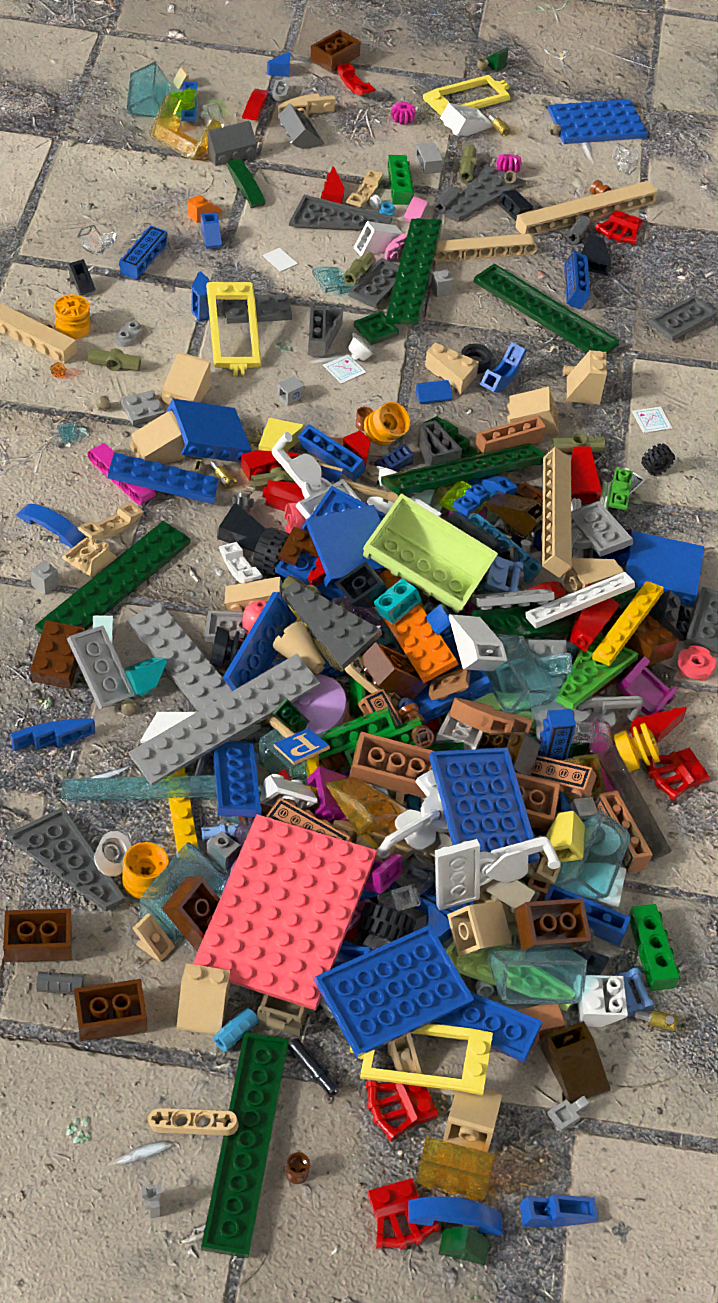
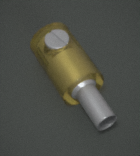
[489,115,510,137]
[211,461,237,489]
[634,1010,678,1032]

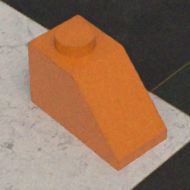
[187,195,222,223]

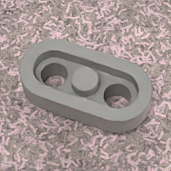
[272,79,289,102]
[116,321,142,347]

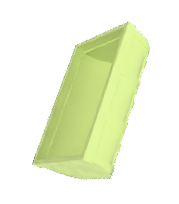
[363,494,498,614]

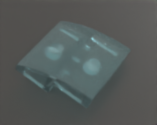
[312,267,353,294]

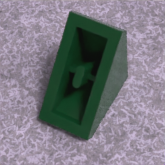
[484,47,509,72]
[438,1226,490,1265]

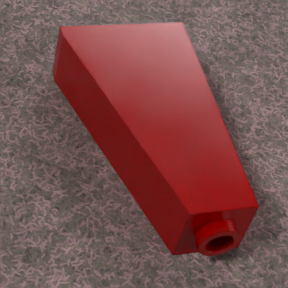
[571,446,602,504]
[262,480,305,512]
[570,583,620,652]

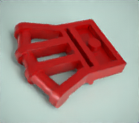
[595,210,644,245]
[647,747,710,801]
[366,1080,438,1142]
[367,1178,441,1250]

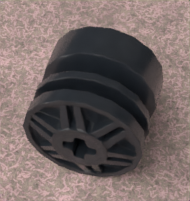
[209,626,249,668]

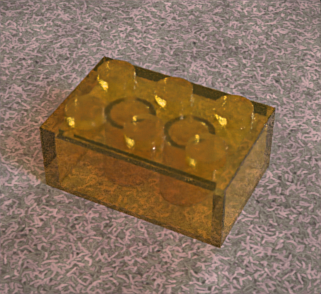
[416,1137,495,1200]

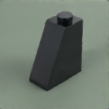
[581,234,611,276]
[218,503,266,552]

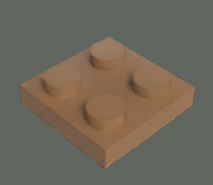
[429,667,471,701]

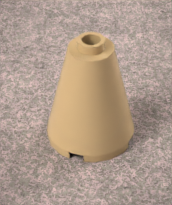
[272,621,325,675]

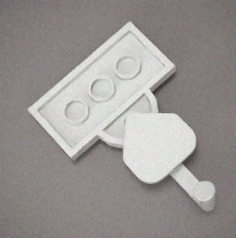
[272,432,361,519]
[377,770,449,858]
[435,837,561,911]

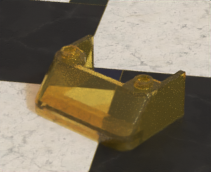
[149,94,224,160]

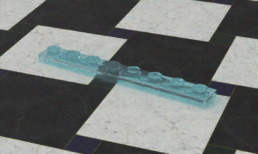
[61,775,216,800]

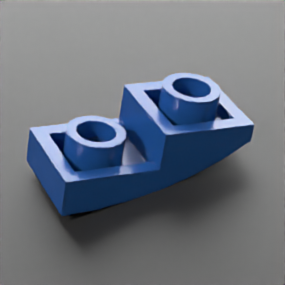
[452,484,491,516]

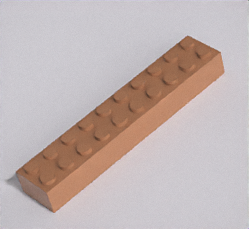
[349,732,560,831]

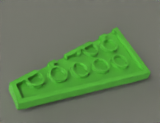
[556,634,638,710]

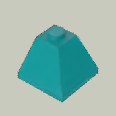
[124,657,167,696]

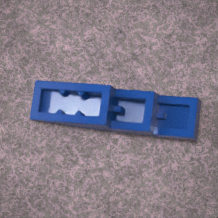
[10,718,95,751]

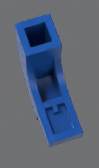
[480,342,527,393]

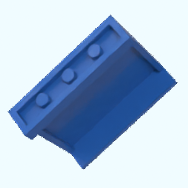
[166,398,252,463]
[302,505,387,587]
[625,531,704,607]
[404,631,493,724]

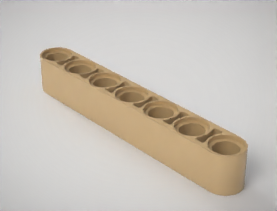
[434,234,538,262]

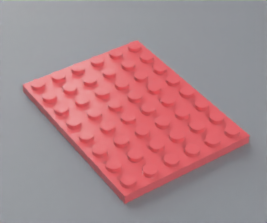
[192,814,377,1011]

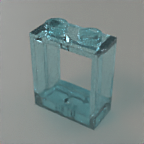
[259,729,307,785]

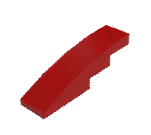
[242,89,269,121]

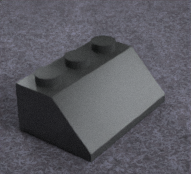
[278,104,324,149]
[208,121,257,166]

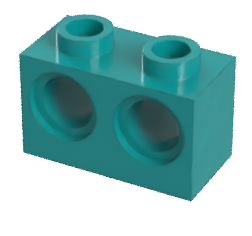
[374,578,422,625]

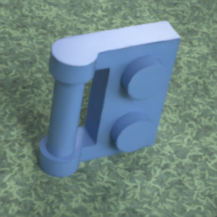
[484,556,524,593]
[609,968,655,1016]

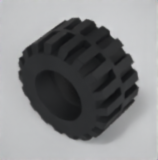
[253,527,290,578]
[357,902,416,942]

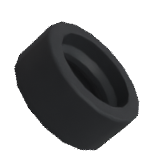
[461,343,492,374]

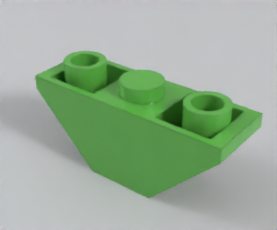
[608,468,633,510]

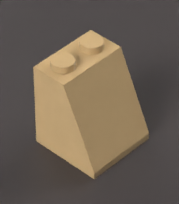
[566,350,607,405]
[162,352,211,405]
[507,387,559,435]
[130,410,185,465]
[561,558,623,594]
[447,901,512,957]
[177,963,230,1035]
[443,1089,502,1153]

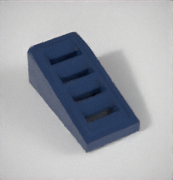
[374,444,414,471]

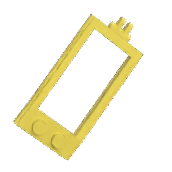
[423,75,510,116]
[206,282,261,376]
[349,1024,493,1095]

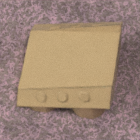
[62,537,116,578]

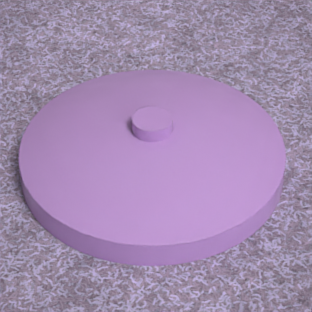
[275,674,348,739]

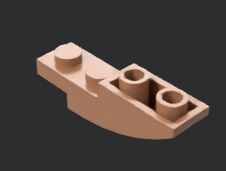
[449,697,532,733]

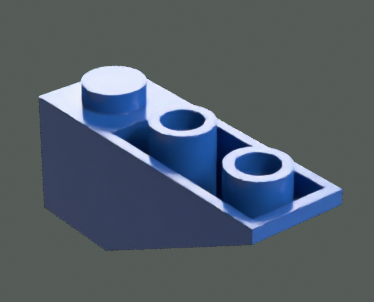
[467,475,518,499]

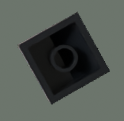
[335,561,388,607]

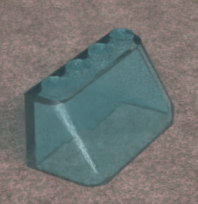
[126,62,171,118]
[484,634,558,714]
[552,811,630,900]
[140,842,226,942]
[488,948,587,1004]

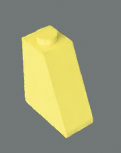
[259,418,303,452]
[541,811,585,862]

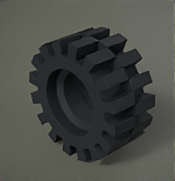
[641,443,675,476]

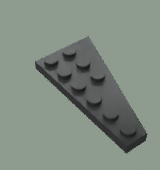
[445,166,526,222]
[289,194,392,230]
[282,581,382,670]
[7,807,125,912]

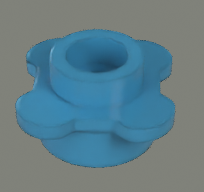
[379,202,396,216]

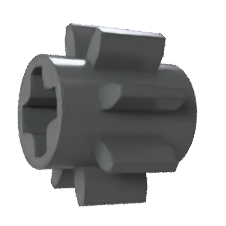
[232,493,254,512]

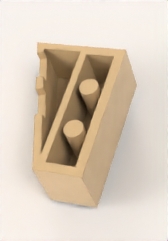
[425,342,479,395]
[225,577,288,612]

